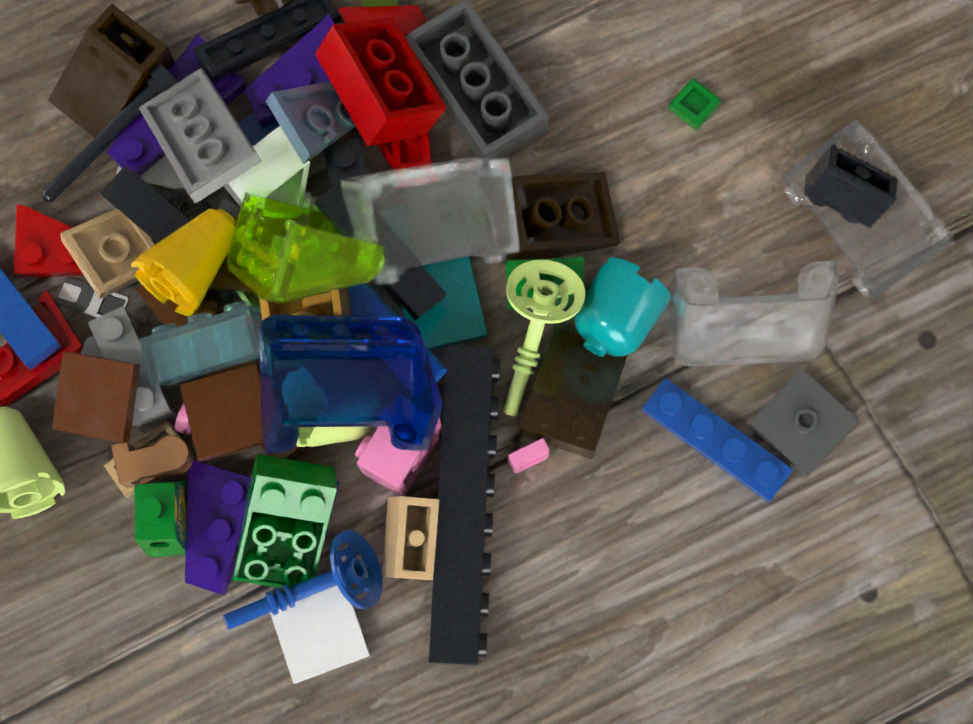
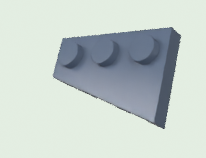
[266,81,356,164]

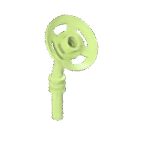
[502,260,585,417]

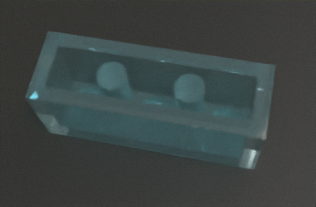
[139,301,267,386]

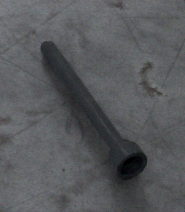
[41,63,179,202]

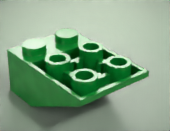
[233,454,337,588]

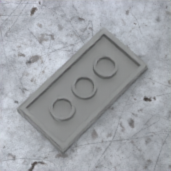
[139,68,262,204]

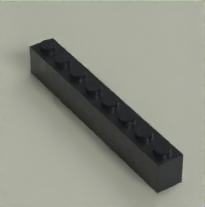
[428,345,501,666]

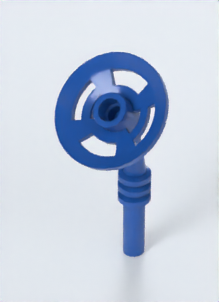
[223,530,383,630]

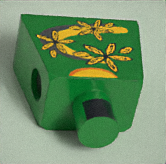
[134,481,188,558]

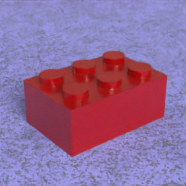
[315,17,447,146]

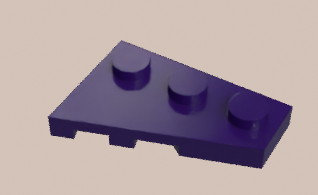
[244,14,335,127]
[185,460,251,595]

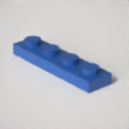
[641,378,793,503]

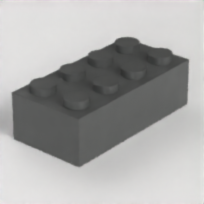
[405,0,549,171]

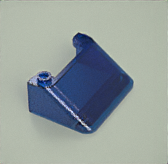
[259,315,442,453]

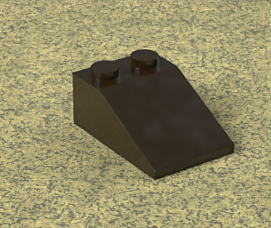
[487,172,621,264]
[519,327,628,460]

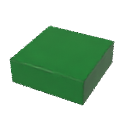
[668,78,721,131]

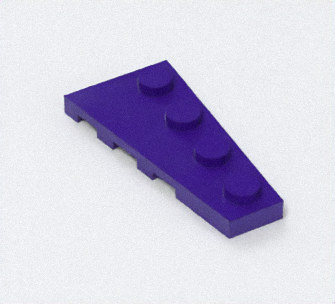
[107,34,247,177]

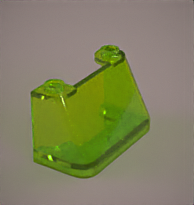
[227,192,385,304]

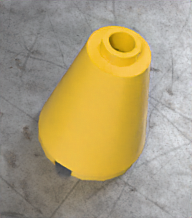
[131,209,237,316]

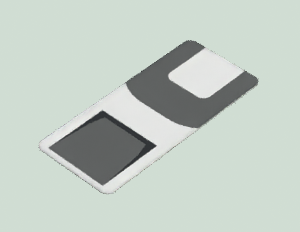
[56,277,129,318]

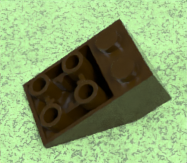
[48,4,175,138]

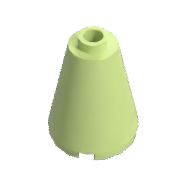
[0,407,65,519]

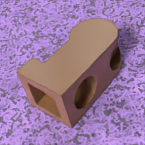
[111,436,194,489]

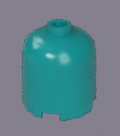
[574,257,671,357]

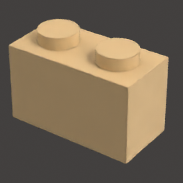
[382,496,439,580]

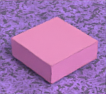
[508,438,550,474]

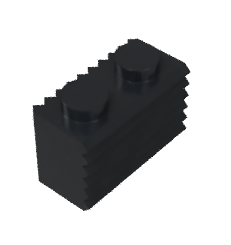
[803,145,898,229]

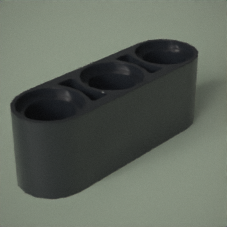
[100,165,191,243]

